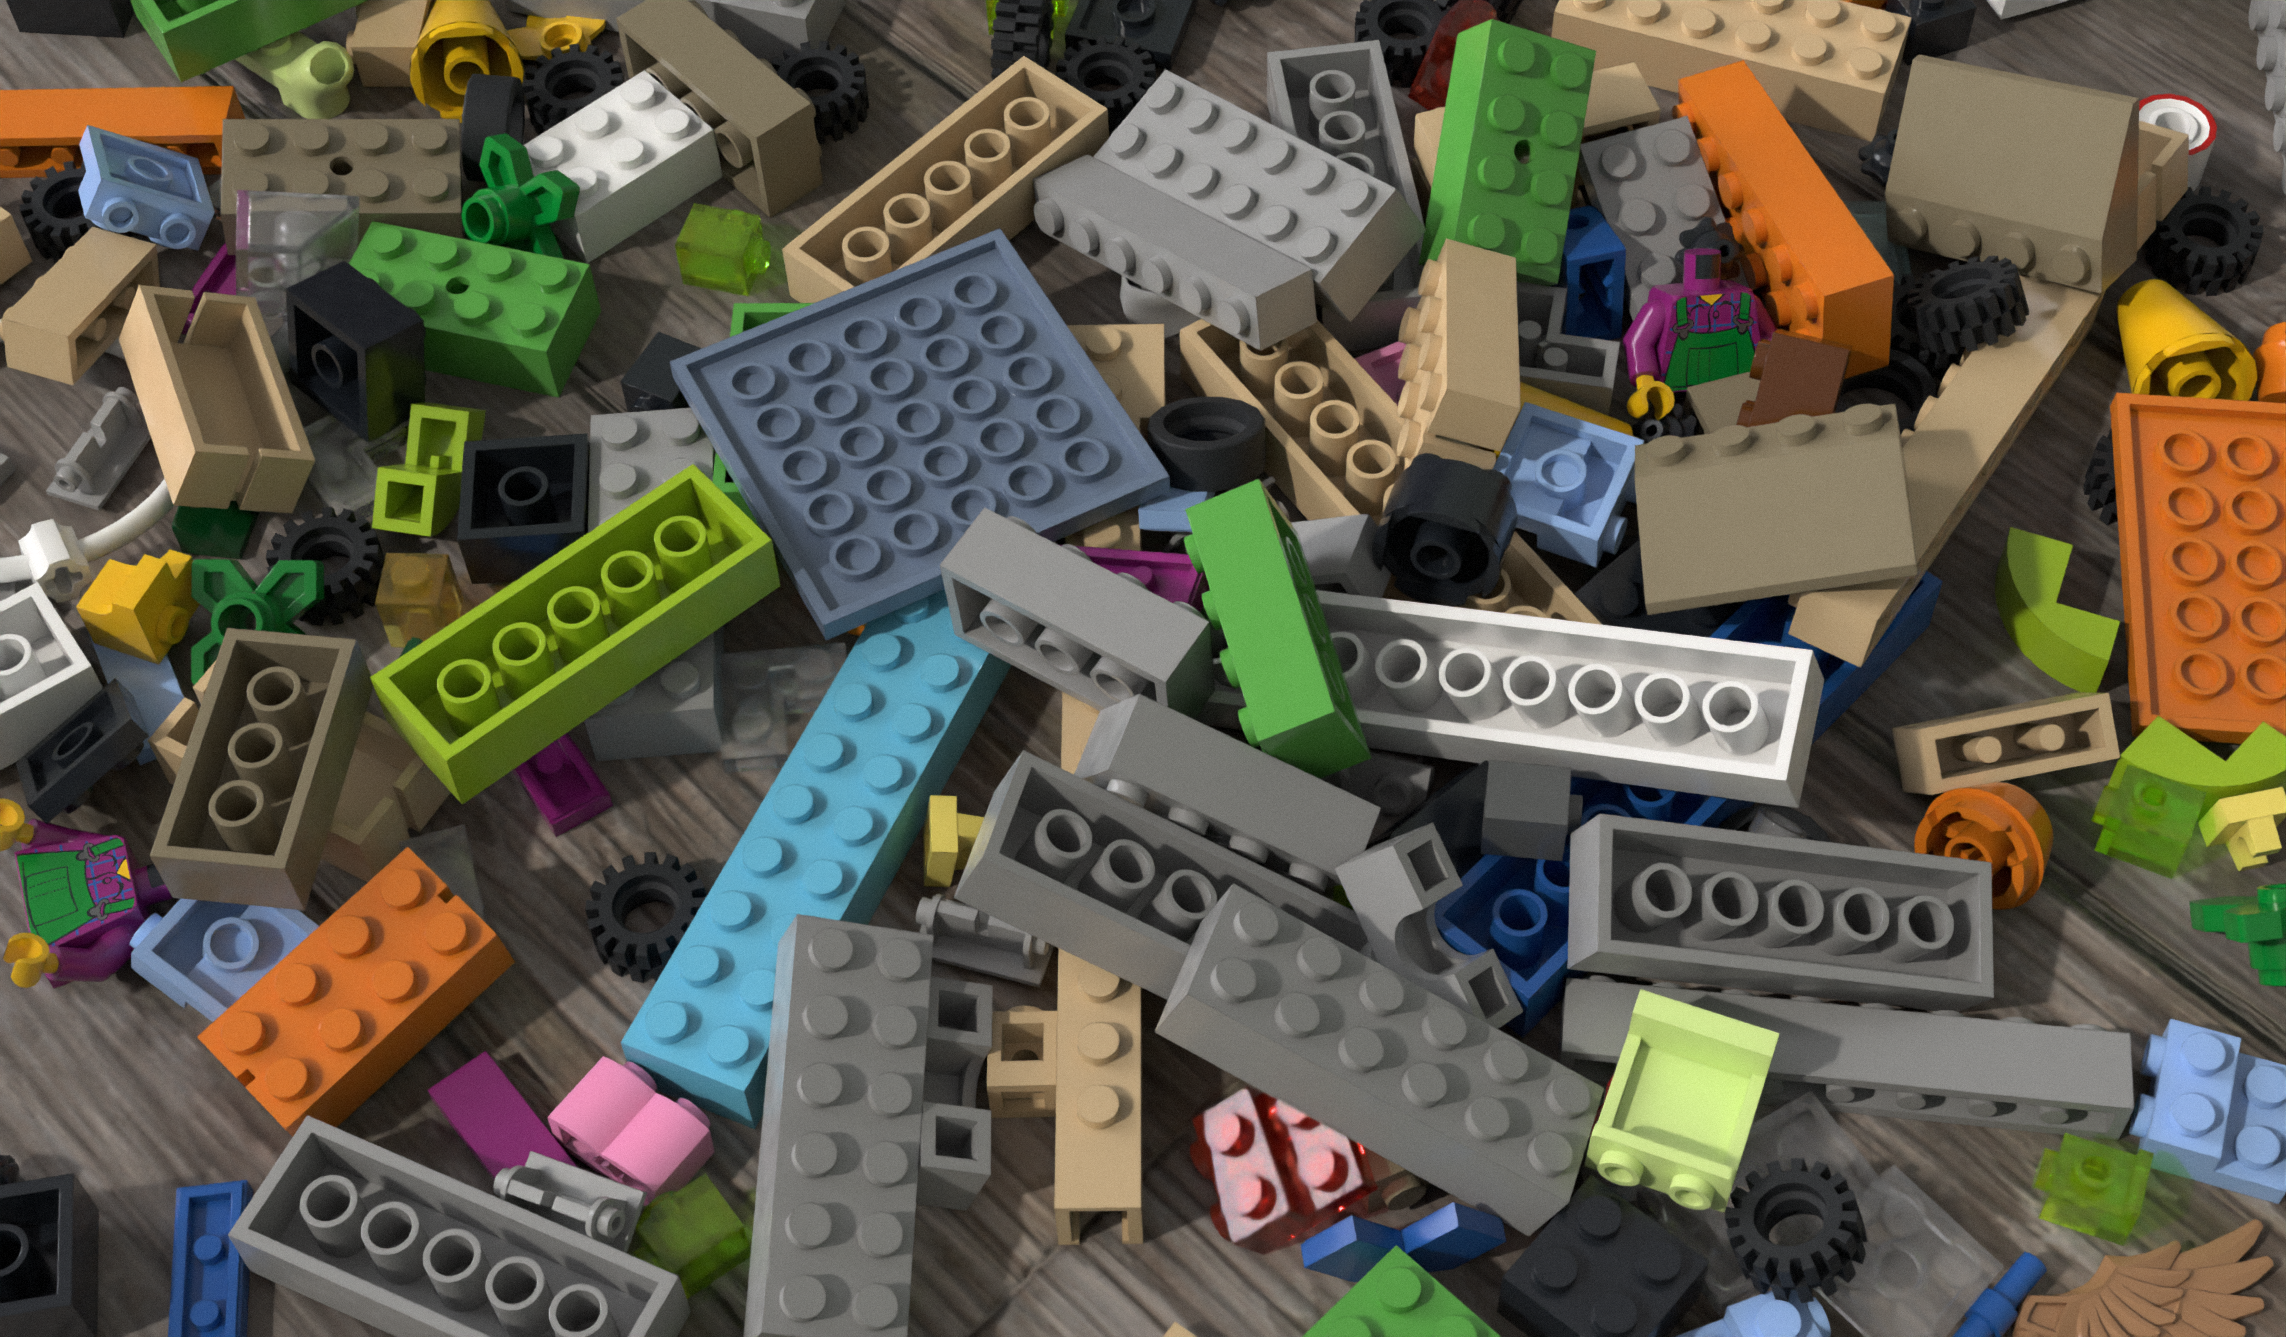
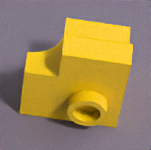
[76,549,200,665]

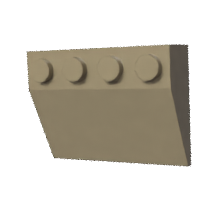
[1885,55,2139,294]
[1634,404,1918,615]

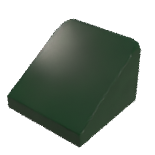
[172,501,260,559]

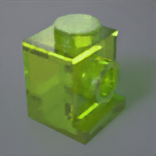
[2032,1133,2154,1246]

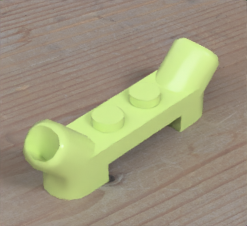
[235,31,354,119]

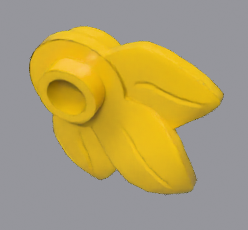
[507,15,606,60]

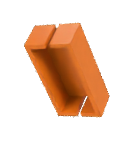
[197,847,515,1137]

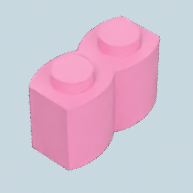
[548,1056,714,1214]

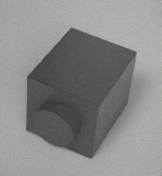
[1480,760,1583,861]

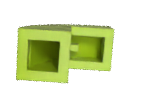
[372,402,486,537]
[1995,527,2120,693]
[2105,715,2286,821]

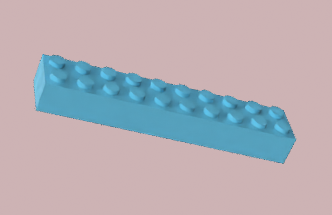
[621,589,1011,1129]

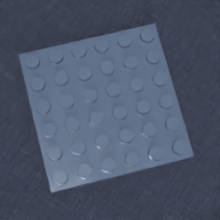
[670,228,1170,640]

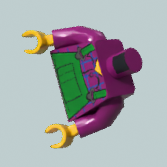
[1623,248,1778,420]
[0,798,173,988]

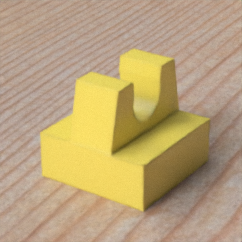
[2198,787,2286,872]
[923,795,984,887]

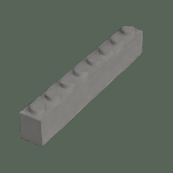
[1557,975,2134,1140]

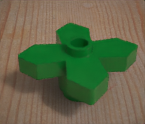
[462,133,580,259]
[191,559,324,685]
[2189,883,2286,986]

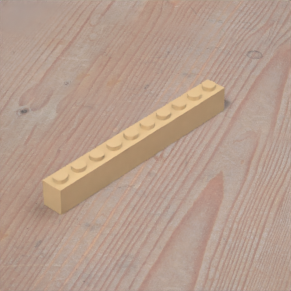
[1788,274,2106,668]

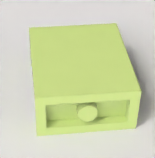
[1585,989,1780,1213]

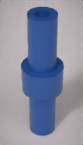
[1952,1252,2047,1337]

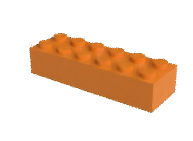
[1672,60,1894,379]

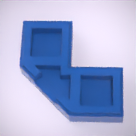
[1301,1202,1506,1282]

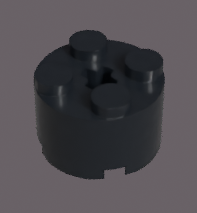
[1372,453,1518,607]

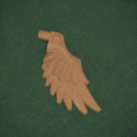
[2012,1219,2274,1337]

